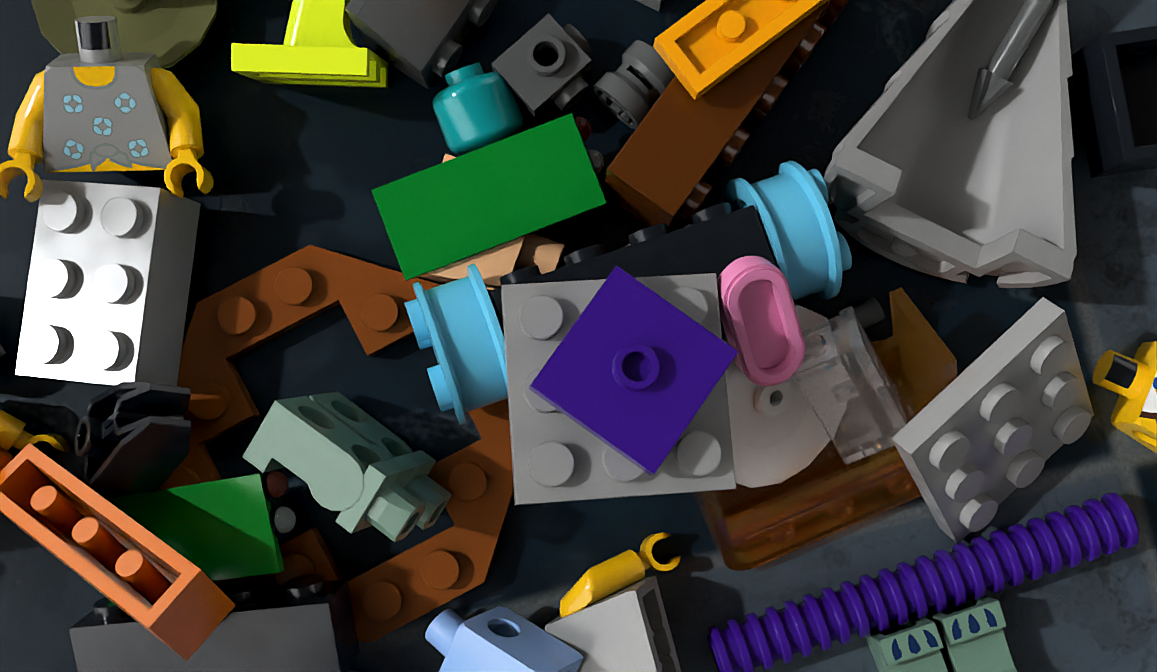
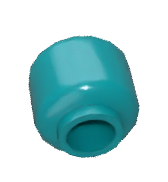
[432,63,525,154]

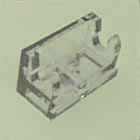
[793,306,908,465]

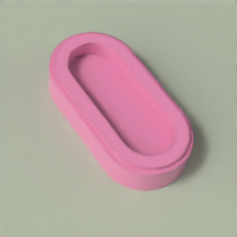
[717,256,805,386]

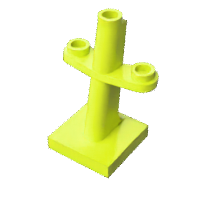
[231,0,389,88]

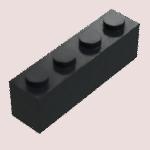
[69,574,360,672]

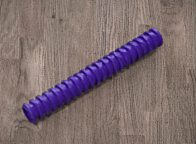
[707,492,1139,672]

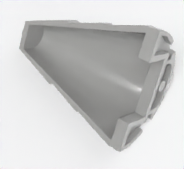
[823,0,1077,288]

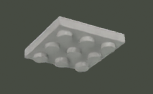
[501,273,736,505]
[891,297,1094,543]

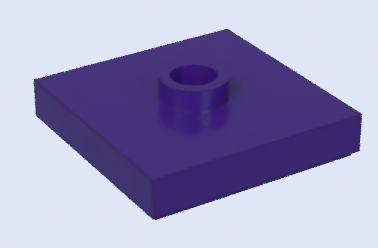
[529,265,738,476]

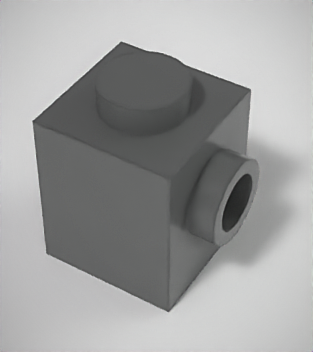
[491,13,592,126]

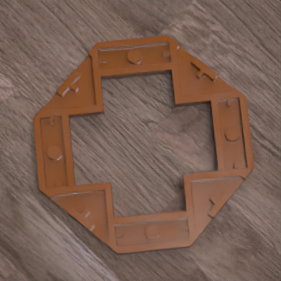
[158,245,514,643]

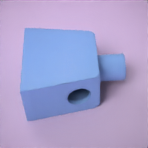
[425,606,584,672]

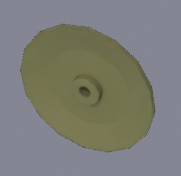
[31,0,218,69]

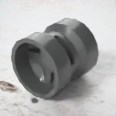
[593,40,675,130]

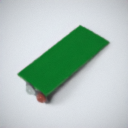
[371,112,607,281]
[106,469,296,581]

